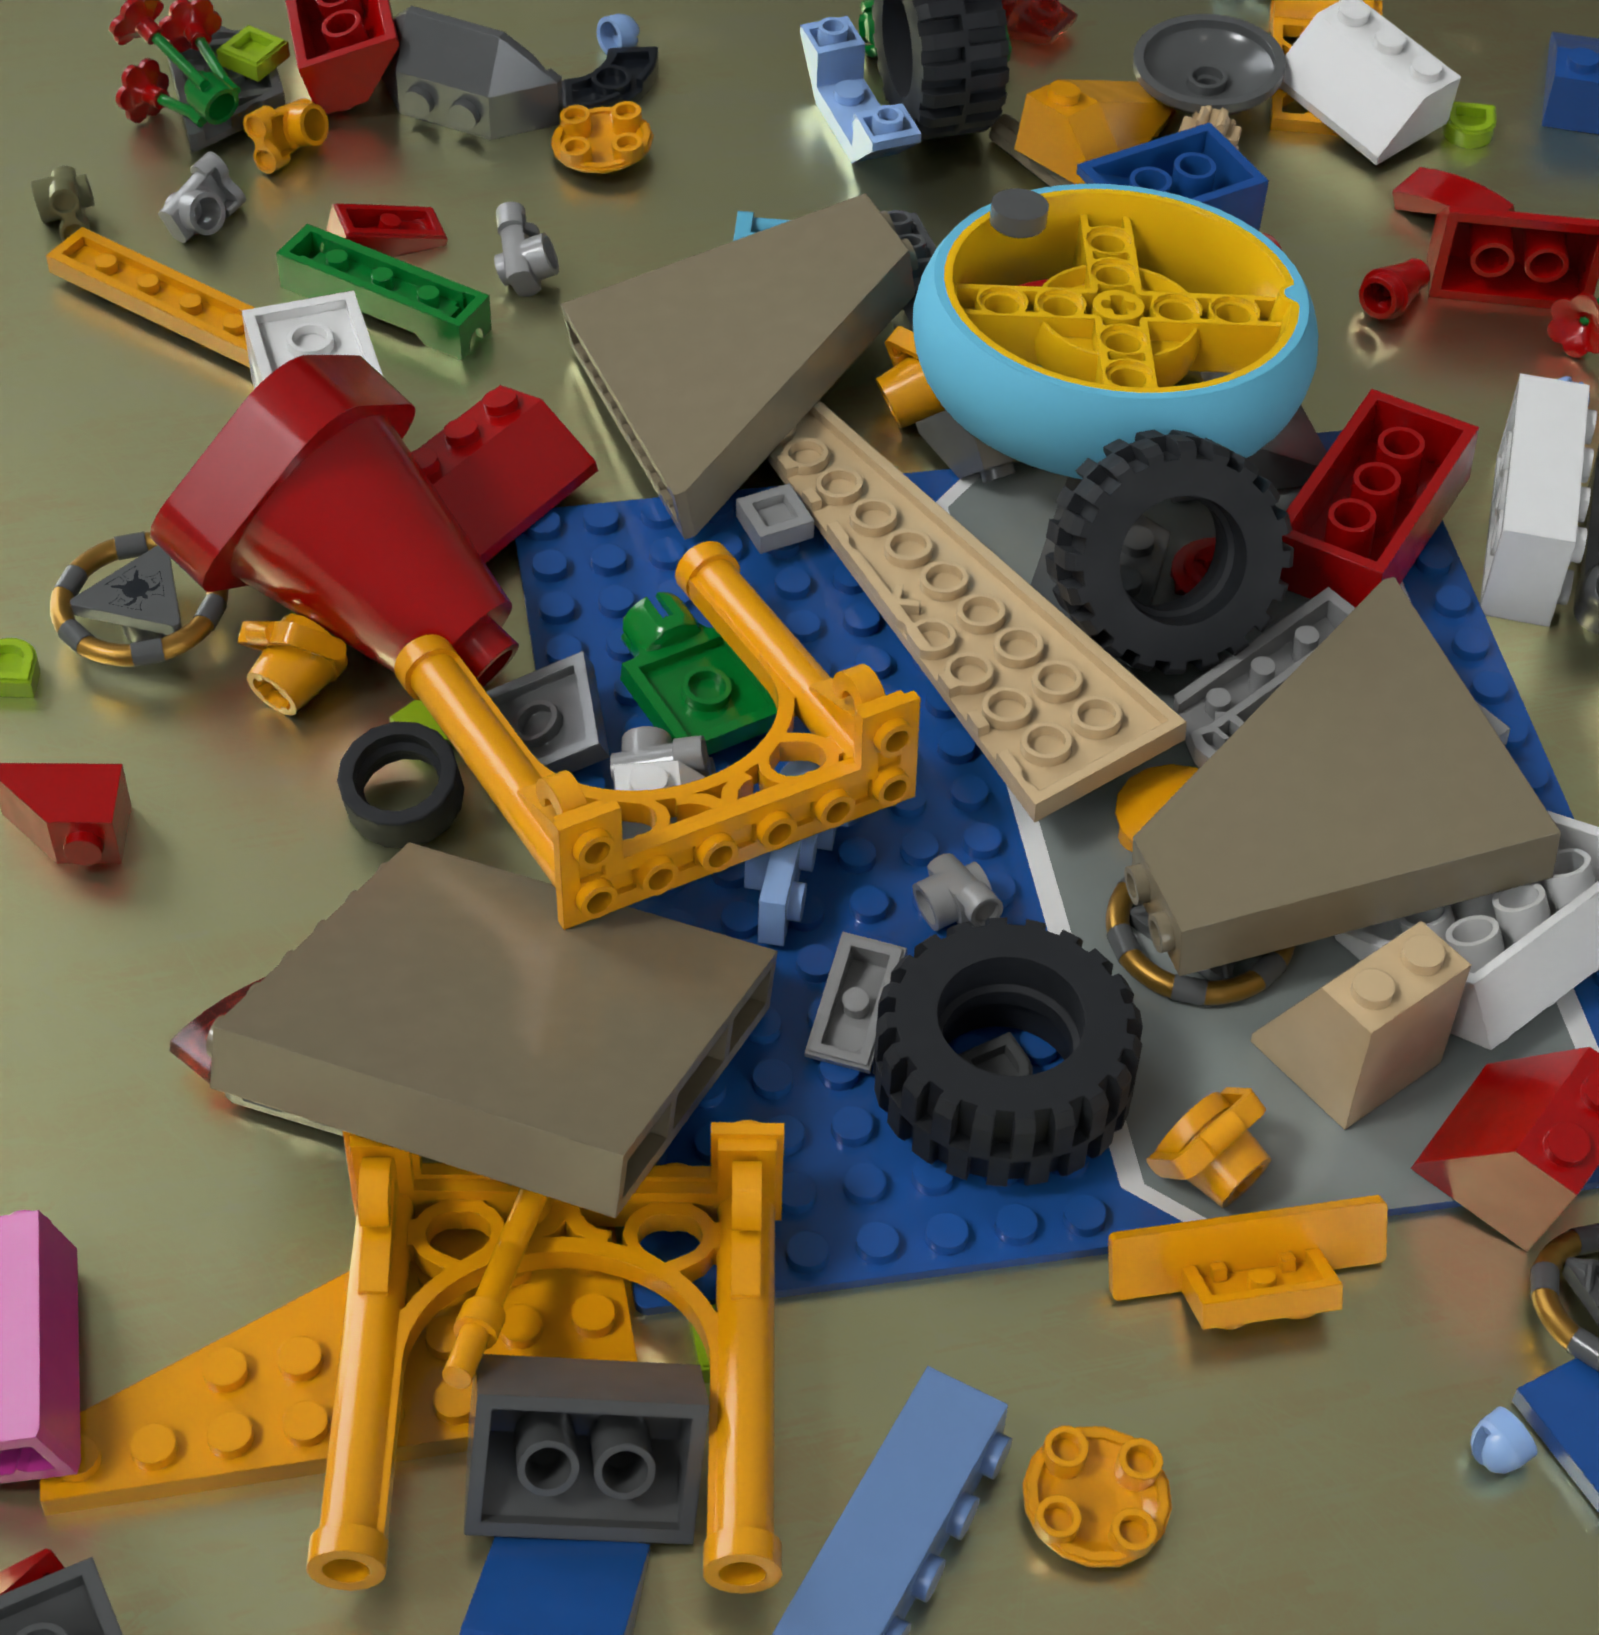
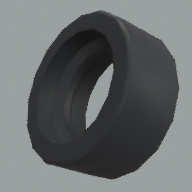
[337,721,465,848]

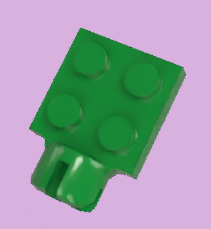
[620,592,777,755]

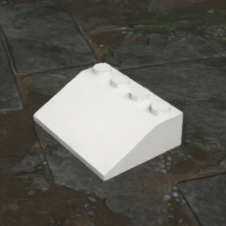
[1334,811,1599,1050]

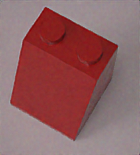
[1410,1047,1599,1252]

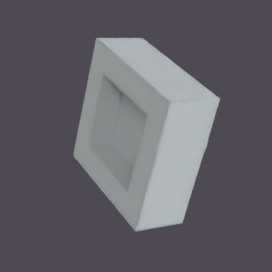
[736,483,814,554]

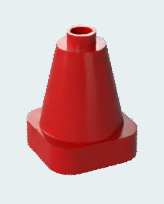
[150,355,519,688]

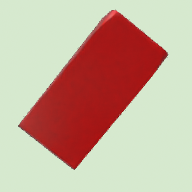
[326,203,448,257]

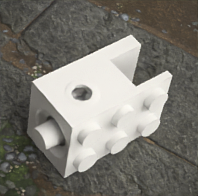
[242,291,383,389]

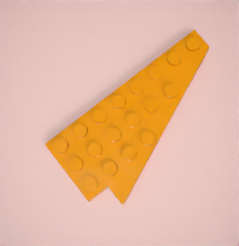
[40,1226,638,1516]

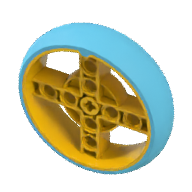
[913,184,1318,479]

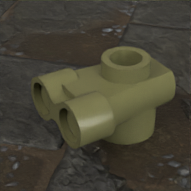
[31,166,95,241]

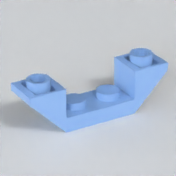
[800,16,922,163]

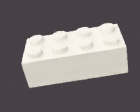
[1480,373,1597,627]

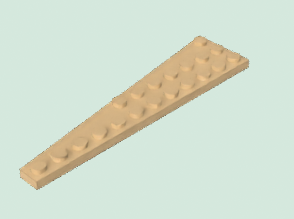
[766,401,1187,823]

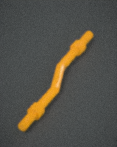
[442,1188,548,1389]

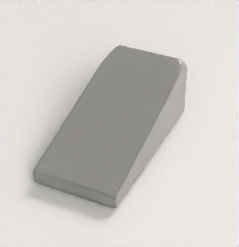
[804,932,907,1074]

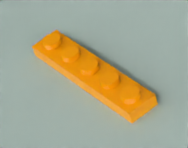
[46,227,255,368]

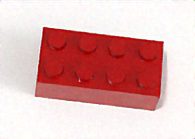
[1280,389,1479,608]

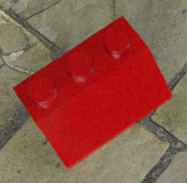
[285,0,400,115]
[1427,205,1599,309]
[411,385,598,563]

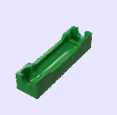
[276,224,492,360]

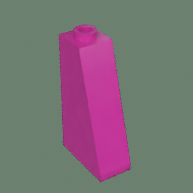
[0,1210,81,1484]

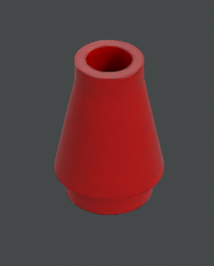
[1359,258,1431,320]

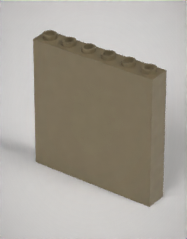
[206,842,778,1218]

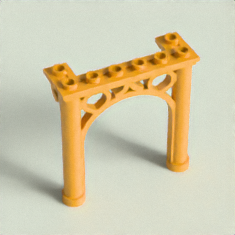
[394,541,921,930]
[306,1120,784,1594]

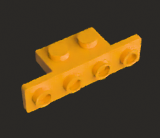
[1108,1195,1388,1330]

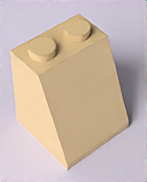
[1251,921,1471,1130]

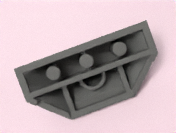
[381,6,563,140]

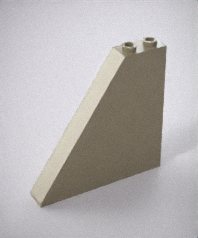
[561,193,918,540]
[1124,577,1561,977]

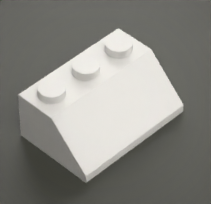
[1280,0,1461,165]

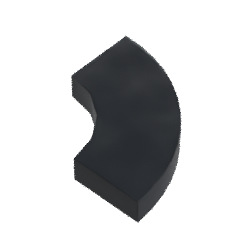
[562,46,658,109]

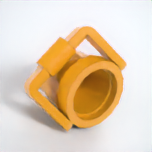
[876,326,945,429]
[237,613,348,716]
[1146,1087,1271,1208]

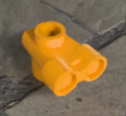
[243,98,329,174]

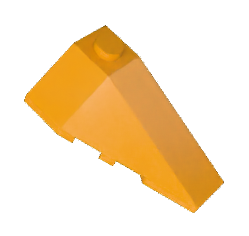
[1014,79,1176,184]

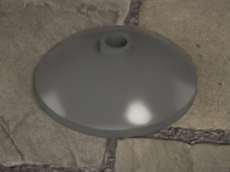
[1133,14,1286,115]

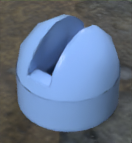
[597,14,640,55]
[1470,1406,1537,1474]

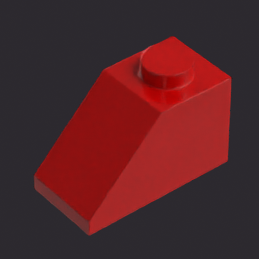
[0,763,131,866]

